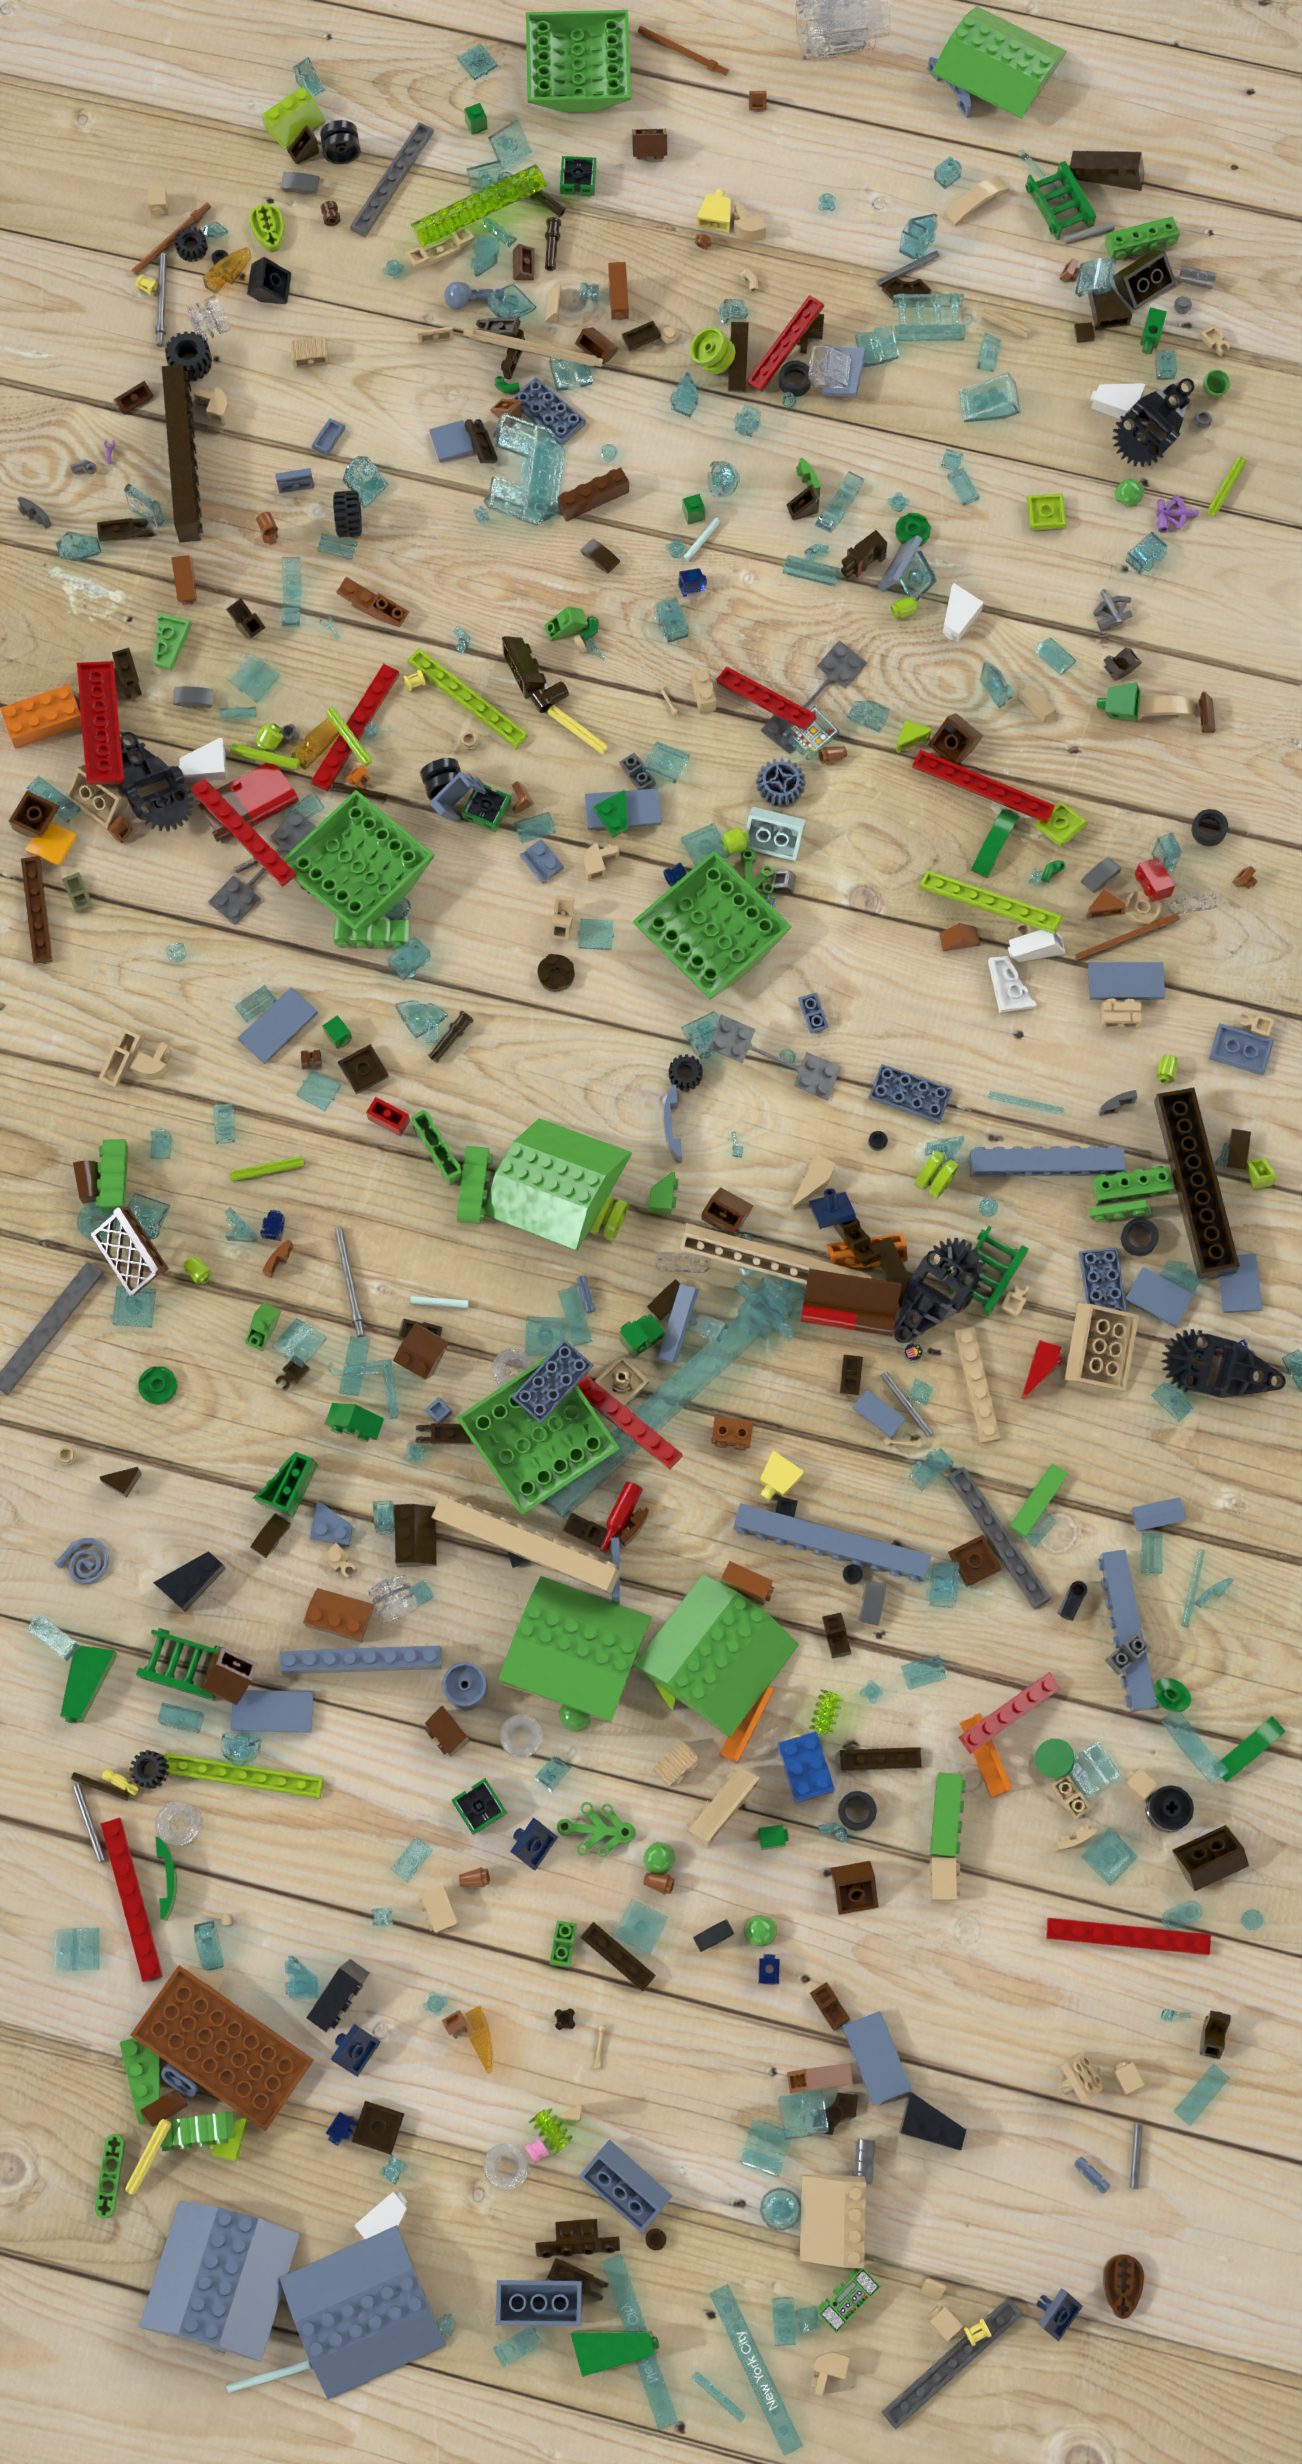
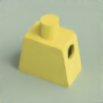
[697,189,731,233]
[759,1451,805,1502]

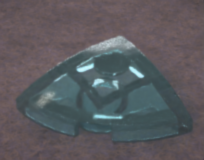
[395,1000,448,1038]

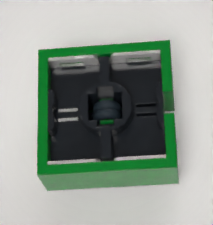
[560,156,597,196]
[462,784,511,832]
[451,1778,508,1836]

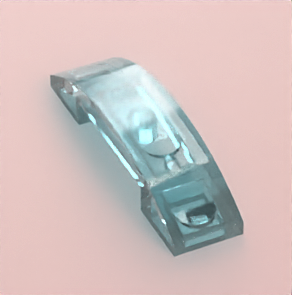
[815,471,864,533]
[282,557,302,627]
[1161,1712,1229,1784]

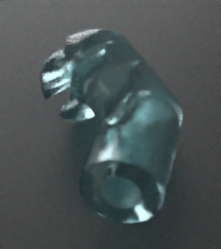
[805,544,829,561]

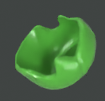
[1203,370,1230,397]
[1115,479,1144,506]
[559,1705,591,1732]
[643,1842,675,1874]
[744,1915,777,1947]

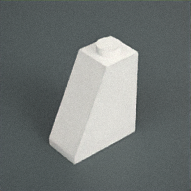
[1090,383,1145,422]
[943,583,984,642]
[177,738,227,783]
[1008,930,1066,962]
[354,2191,408,2239]

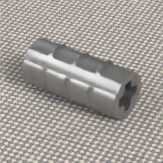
[1178,265,1216,289]
[854,2139,875,2184]

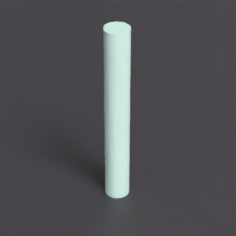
[683,517,721,561]
[410,1296,469,1308]

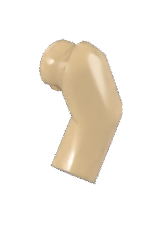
[740,268,758,293]

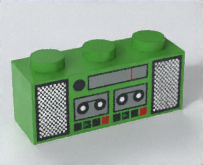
[818,2268,881,2333]

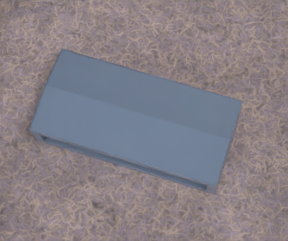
[852,1390,906,1438]
[1131,1497,1186,1531]

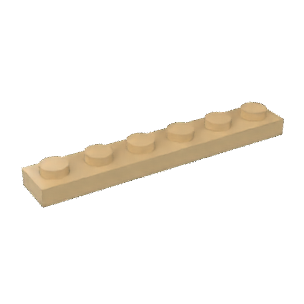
[954,1327,1000,1443]

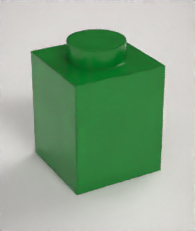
[464,103,488,135]
[682,494,705,524]
[322,1015,352,1049]
[758,1824,789,1850]

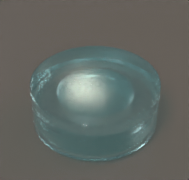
[1241,1909,1263,1930]

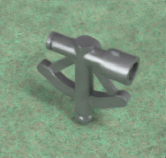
[1094,589,1133,632]

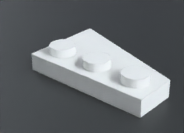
[988,956,1037,1012]

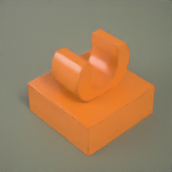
[345,765,370,788]

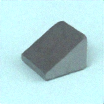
[772,870,796,892]

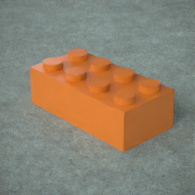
[0,684,82,749]

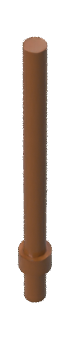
[638,26,729,76]
[132,202,211,275]
[1075,913,1180,961]

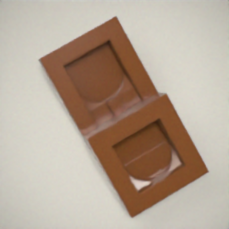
[262,1240,293,1278]

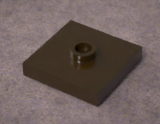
[338,1044,389,1095]
[352,2101,405,2155]

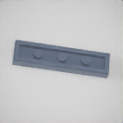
[657,1284,699,1363]

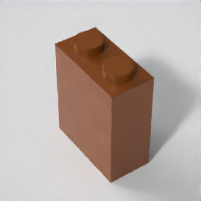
[721,1561,775,1605]

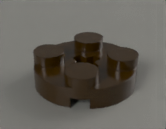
[537,954,575,992]

